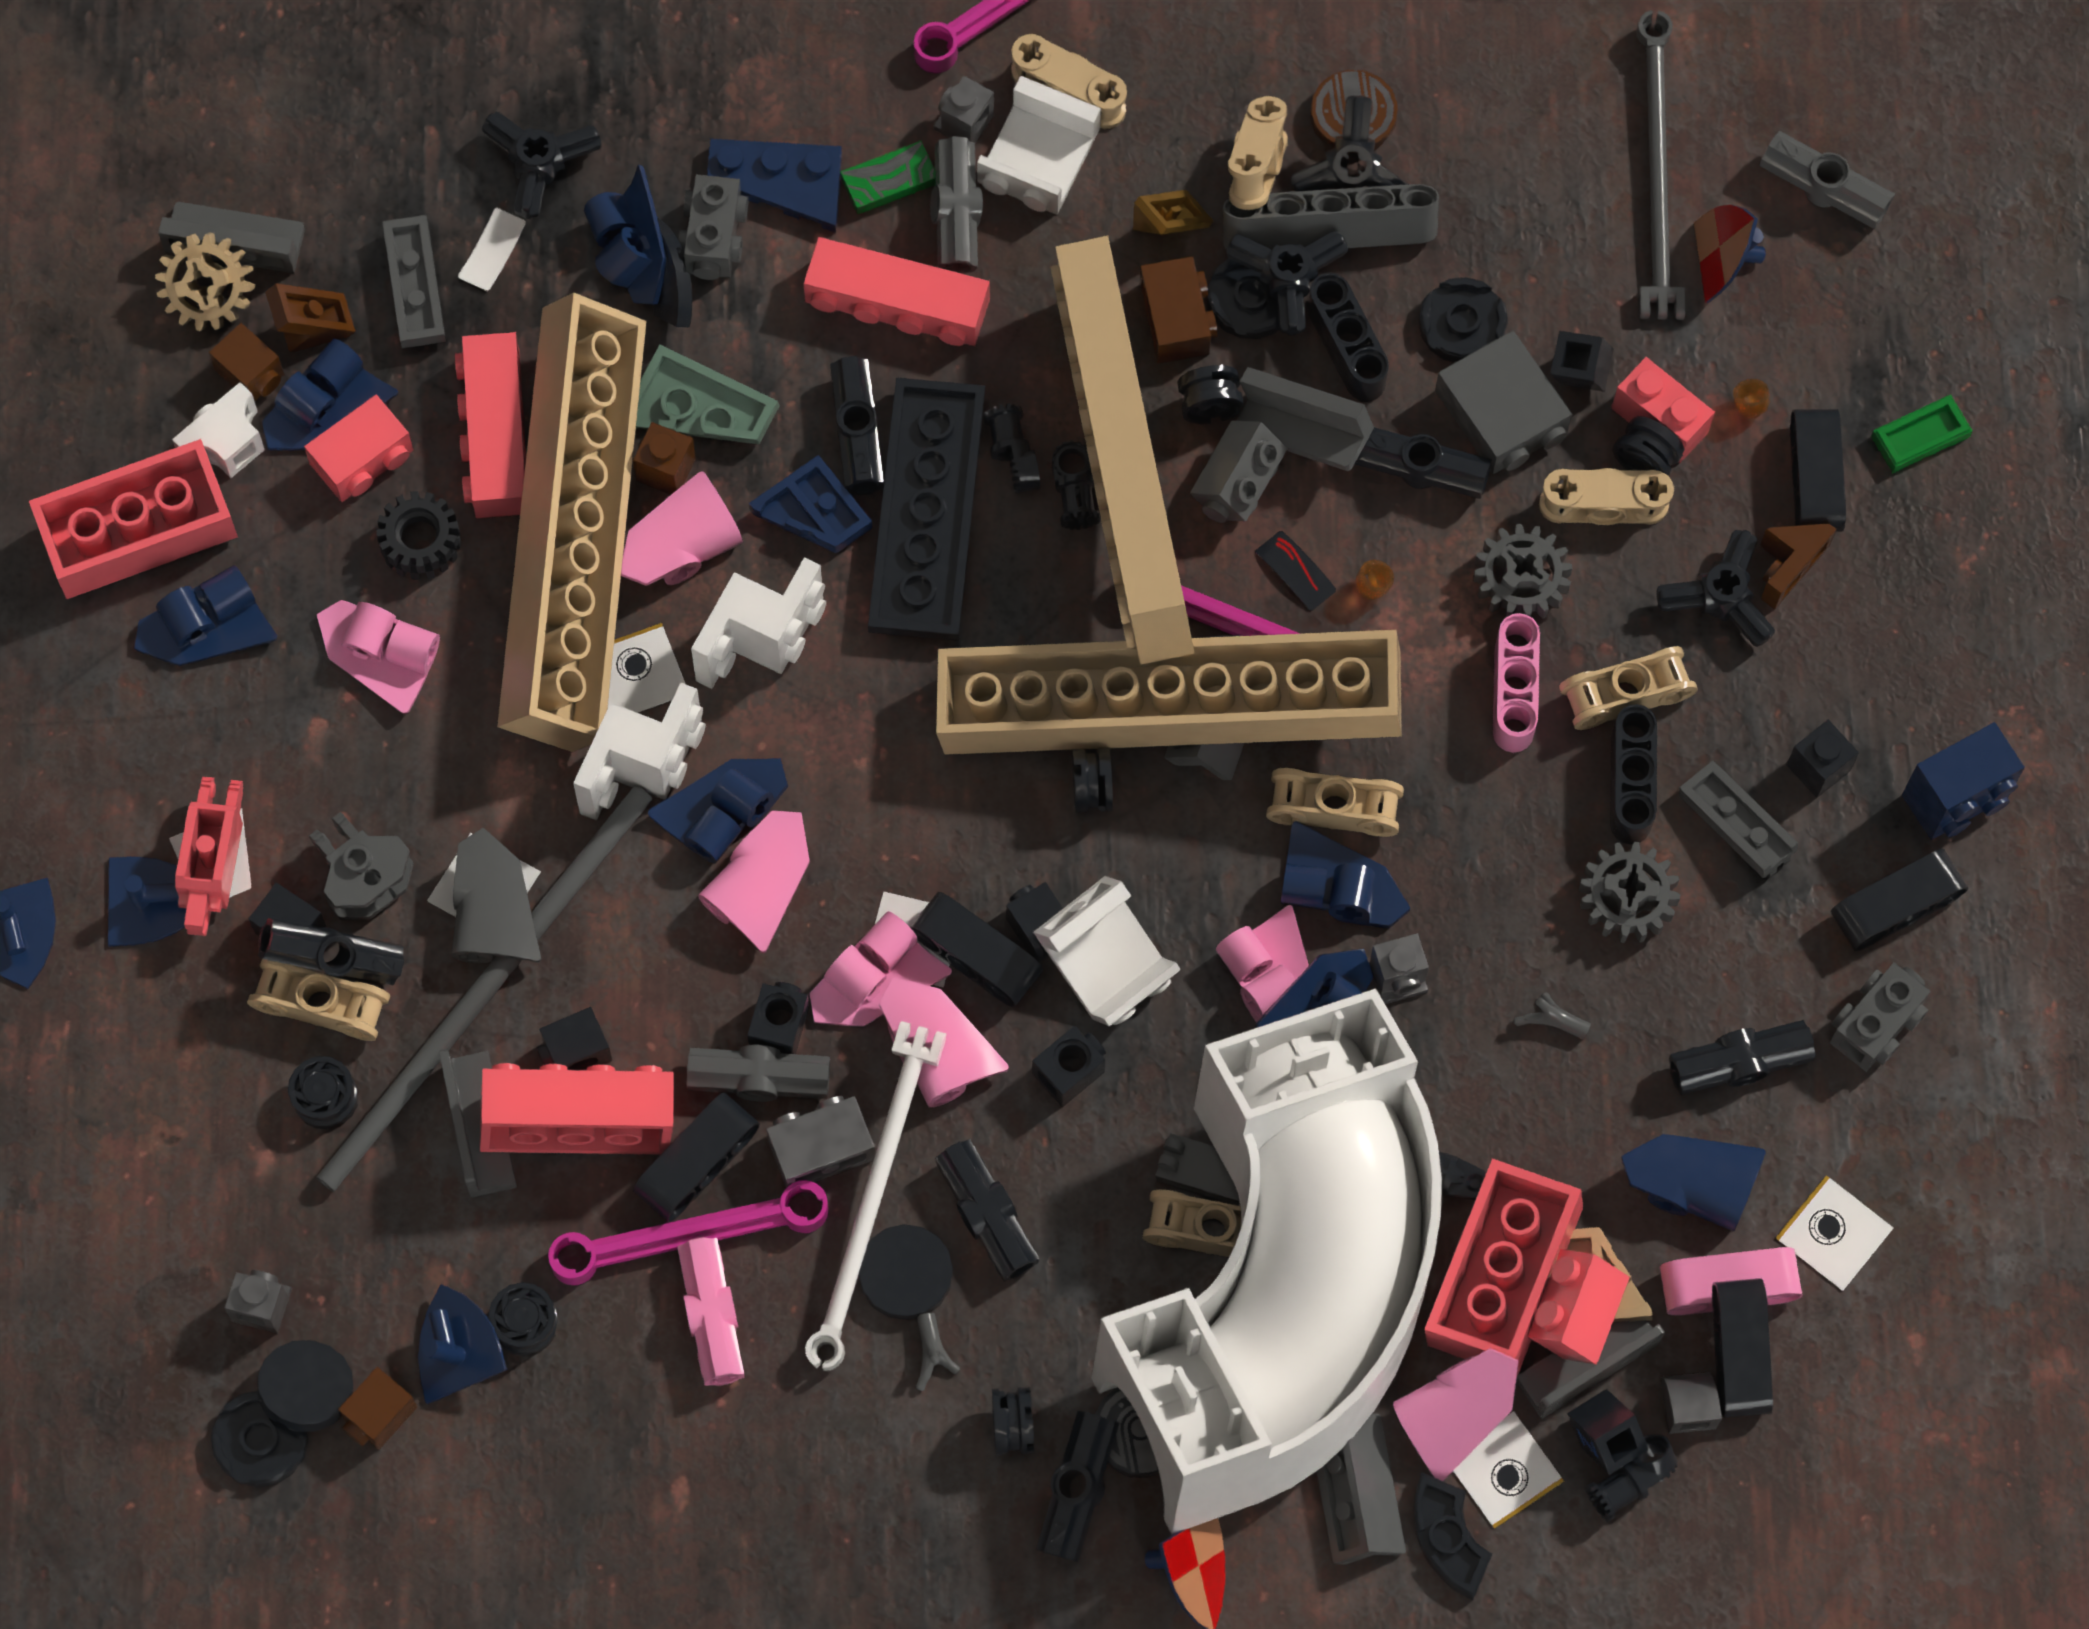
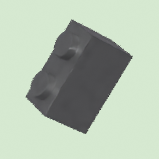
[766,1096,875,1188]

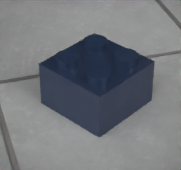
[1902,722,2025,840]

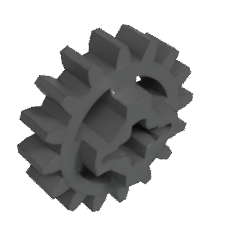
[1473,524,1573,619]
[1578,842,1681,943]

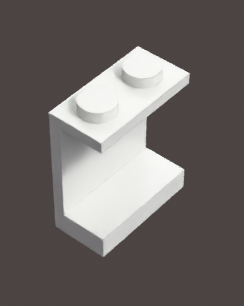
[977,76,1101,215]
[1033,876,1181,1026]

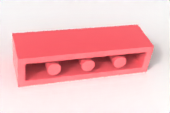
[804,237,990,346]
[455,332,526,519]

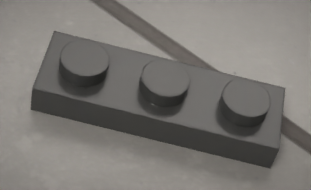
[383,215,446,348]

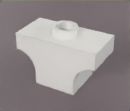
[172,382,265,478]

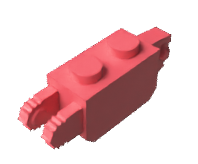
[175,777,244,936]

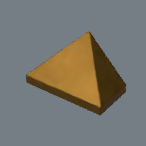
[1133,190,1214,234]

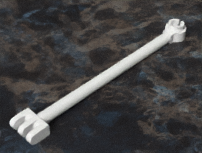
[805,1021,947,1371]

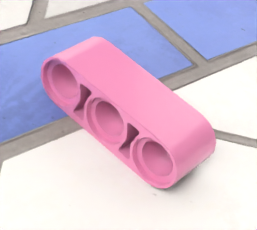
[1493,613,1540,753]
[1660,1247,1803,1315]

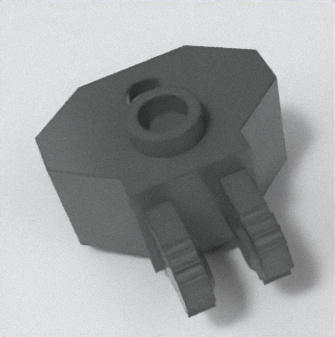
[309,812,414,920]

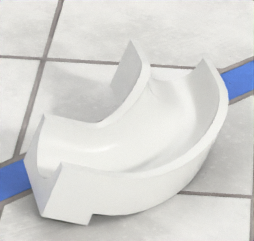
[1091,989,1442,1534]

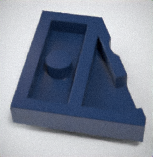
[749,455,873,553]

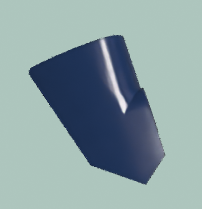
[584,165,667,304]
[262,339,398,451]
[134,565,277,666]
[648,758,788,864]
[1281,821,1410,929]
[1255,949,1374,1028]
[1621,1134,1766,1232]

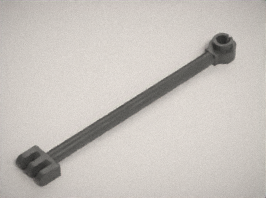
[1636,10,1685,320]

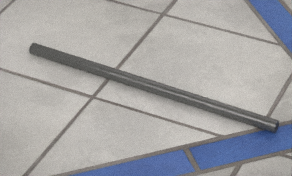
[316,785,652,1192]

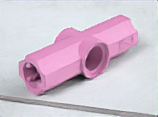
[677,1237,745,1386]

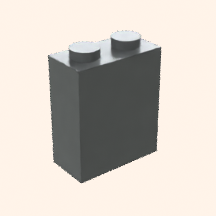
[1435,330,1572,474]

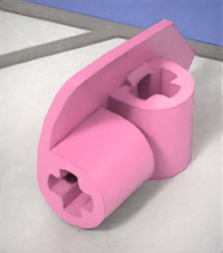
[621,471,743,586]
[316,600,440,714]
[698,811,810,954]
[1216,905,1309,1023]
[809,911,952,1027]
[879,977,1009,1107]
[1393,1348,1519,1481]

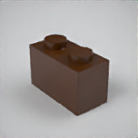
[1139,256,1217,364]

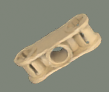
[1011,34,1127,129]
[1228,96,1288,210]
[1539,468,1674,525]
[1559,646,1698,730]
[1266,768,1404,837]
[247,959,390,1041]
[1143,1190,1241,1257]

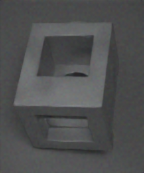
[934,76,994,143]
[1369,933,1429,1004]
[225,1270,292,1334]

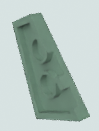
[636,344,780,444]

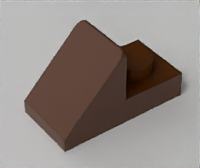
[265,283,356,352]
[1761,524,1837,609]

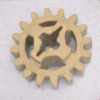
[155,232,255,331]

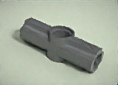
[1759,131,1895,229]
[930,136,983,274]
[687,1045,830,1102]

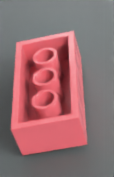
[29,439,238,600]
[480,1063,674,1155]
[1424,1159,1583,1378]

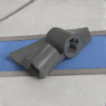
[451,828,541,963]

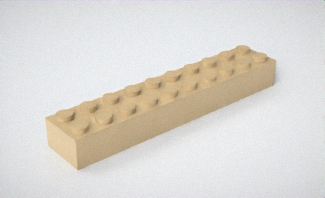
[1050,236,1195,665]
[497,293,646,752]
[936,630,1402,755]

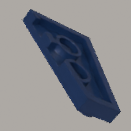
[707,139,842,233]

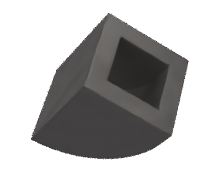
[1660,1372,1722,1434]

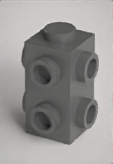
[678,175,748,280]
[1190,421,1288,523]
[1830,962,1931,1072]

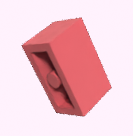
[1611,357,1715,464]
[304,394,414,502]
[1527,1249,1630,1365]

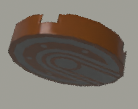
[1310,69,1398,155]

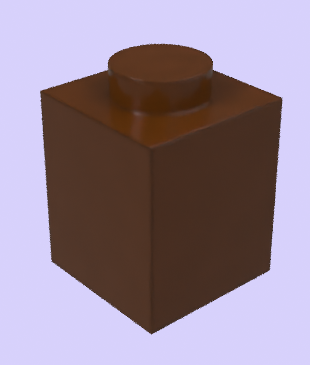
[209,323,284,402]
[633,422,696,495]
[338,1367,418,1450]

